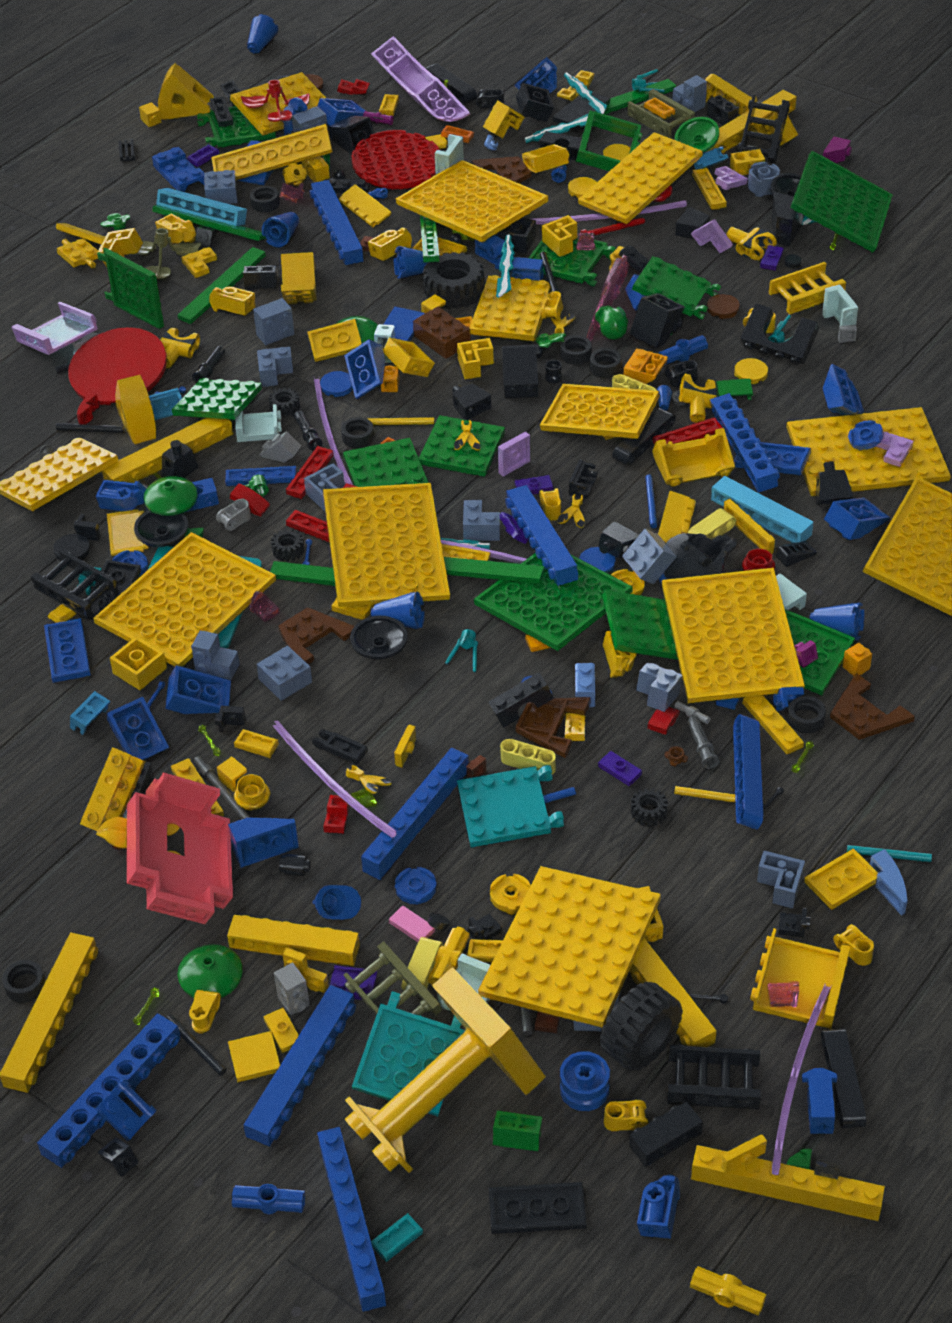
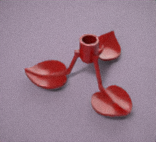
[241,80,310,122]

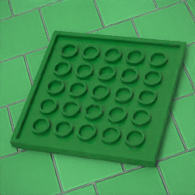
[790,151,893,252]
[474,553,632,651]

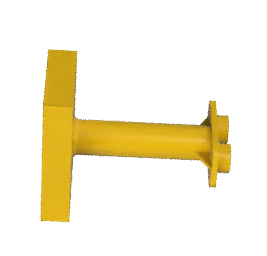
[345,967,546,1173]

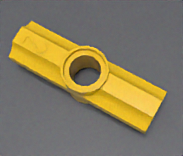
[428,926,470,985]
[690,1266,766,1316]

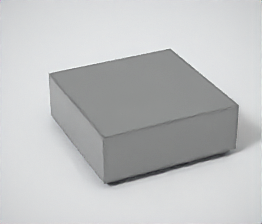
[838,325,857,343]

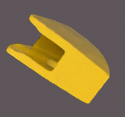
[158,63,214,120]
[115,375,156,444]

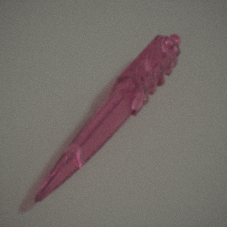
[586,255,629,340]

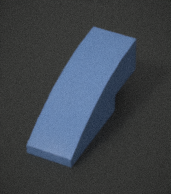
[870,849,907,916]

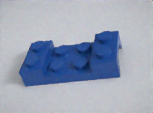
[152,147,205,192]

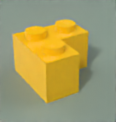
[483,100,525,139]
[755,113,798,146]
[542,215,577,257]
[98,228,143,267]
[457,338,494,379]

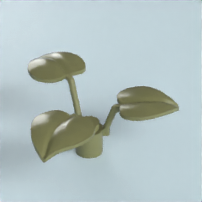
[136,228,201,279]

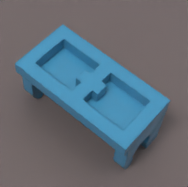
[693,147,729,170]
[149,388,182,420]
[70,691,110,735]

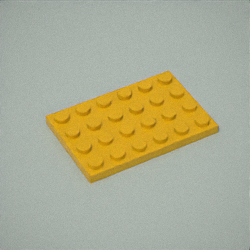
[230,72,326,135]
[469,275,551,341]
[540,384,660,439]
[0,438,119,511]

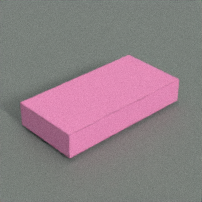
[389,906,435,942]

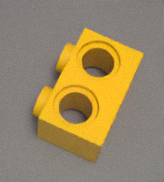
[730,149,765,175]

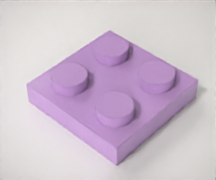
[498,432,530,477]

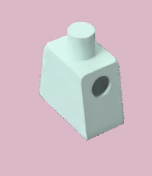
[374,325,395,363]

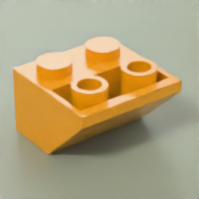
[623,348,668,384]

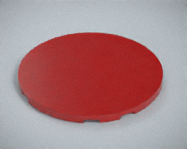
[352,130,440,189]
[68,327,167,405]

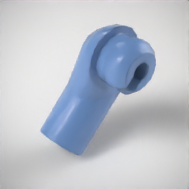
[484,135,498,151]

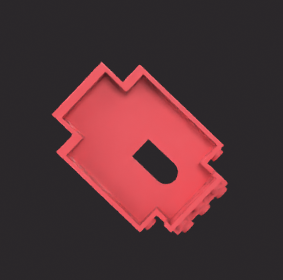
[127,773,233,924]

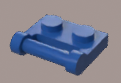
[95,1078,156,1141]

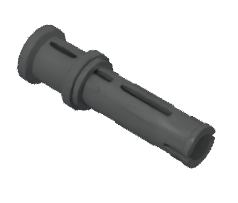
[687,716,719,769]

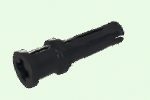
[192,346,225,383]
[294,411,323,451]

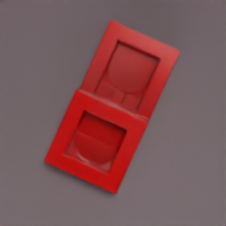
[337,79,370,95]
[77,392,99,424]
[230,483,270,517]
[647,707,680,735]
[323,795,349,834]

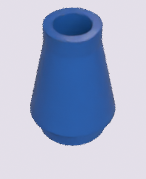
[551,165,567,183]
[656,385,672,411]

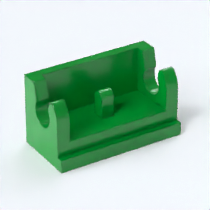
[716,378,753,400]
[493,1111,542,1151]

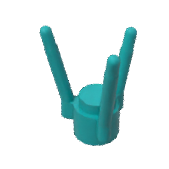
[632,69,665,92]
[768,315,793,343]
[445,629,478,672]

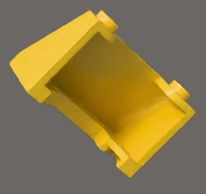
[652,428,735,487]

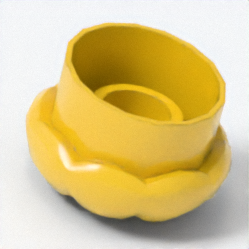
[234,774,270,810]

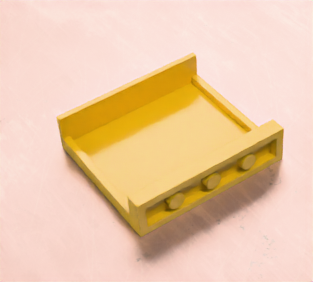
[750,928,850,1029]

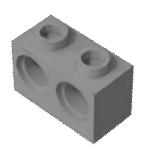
[274,962,310,1016]

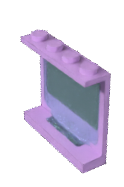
[12,302,98,355]

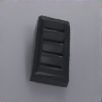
[776,541,817,567]

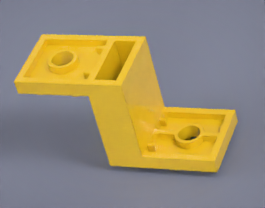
[281,252,317,304]

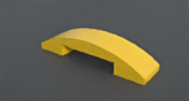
[557,70,594,101]

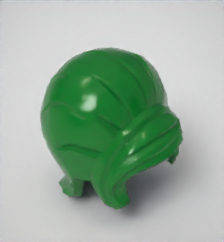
[595,305,628,340]

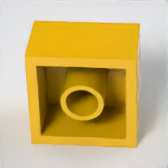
[110,636,167,690]

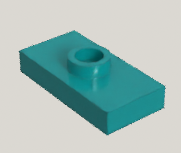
[371,1213,423,1262]

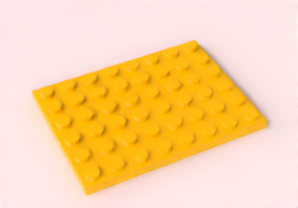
[396,160,549,242]
[787,407,951,496]
[862,476,952,616]
[323,483,450,607]
[93,532,276,667]
[662,568,805,703]
[478,866,661,1028]

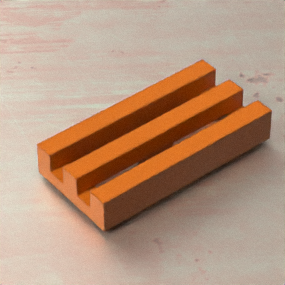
[441,125,474,143]

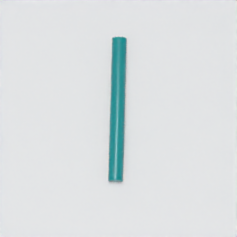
[847,845,932,862]

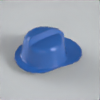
[312,885,361,920]

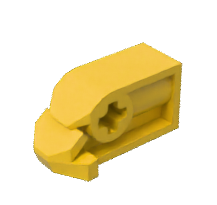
[155,214,196,244]
[368,228,412,261]
[209,287,255,316]
[602,631,637,678]

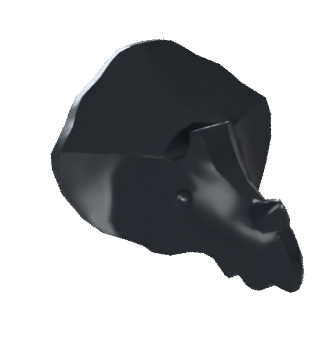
[665,533,737,579]

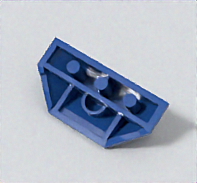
[515,57,557,94]
[823,364,864,415]

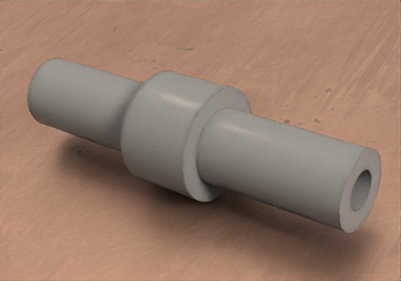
[674,701,711,724]

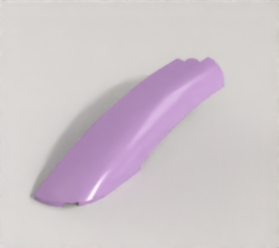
[371,36,470,122]

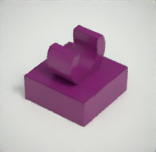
[794,640,818,668]

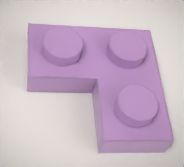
[715,166,748,190]
[691,219,733,253]
[875,431,913,467]

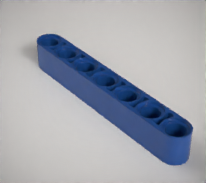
[733,714,763,830]

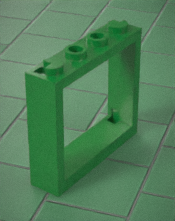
[576,110,642,171]

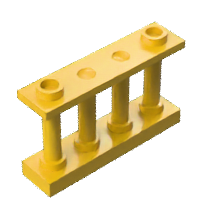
[769,262,846,314]
[80,747,146,831]

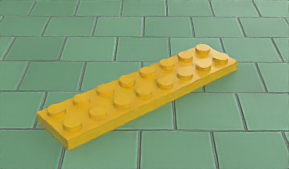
[211,124,333,180]

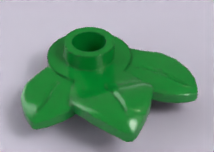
[100,213,130,230]
[536,333,566,348]

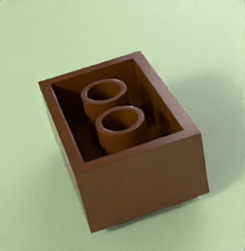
[413,306,471,359]

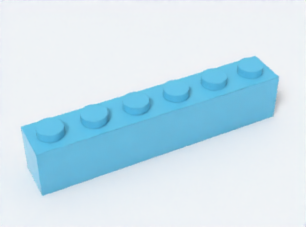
[156,188,247,226]
[711,476,813,543]

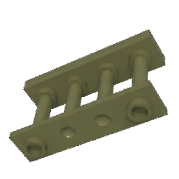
[628,89,695,138]
[343,941,442,1016]

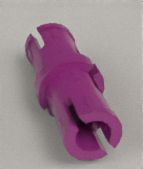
[363,111,394,125]

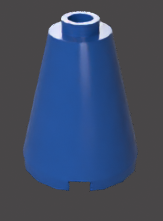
[247,14,279,54]
[262,212,299,248]
[394,246,428,278]
[371,592,425,629]
[810,603,865,641]

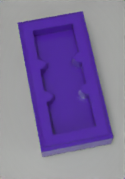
[187,144,219,167]
[760,245,784,271]
[515,475,553,494]
[500,512,529,544]
[598,751,642,786]

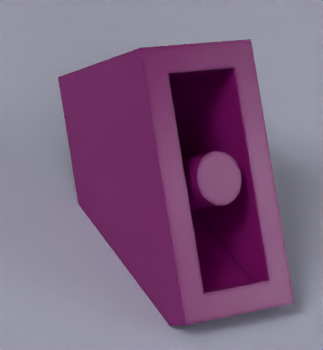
[823,137,852,163]

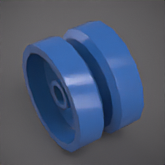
[560,1051,610,1111]

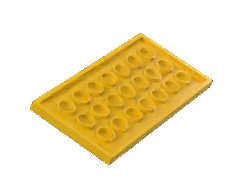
[578,132,703,224]

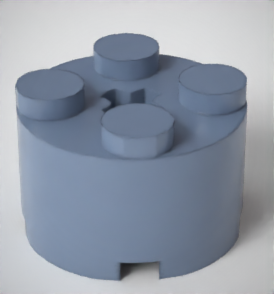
[748,162,780,197]

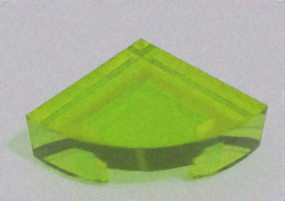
[350,788,377,807]

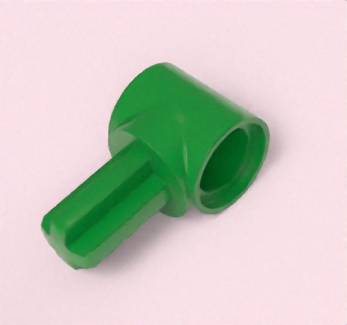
[244,474,269,497]

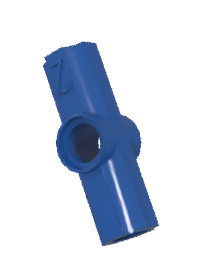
[658,335,708,365]
[232,1184,305,1214]

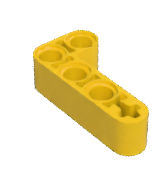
[705,74,752,115]

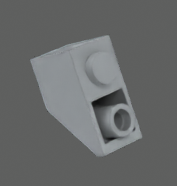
[260,431,301,463]

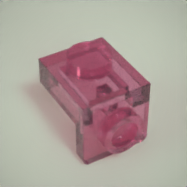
[279,183,305,203]

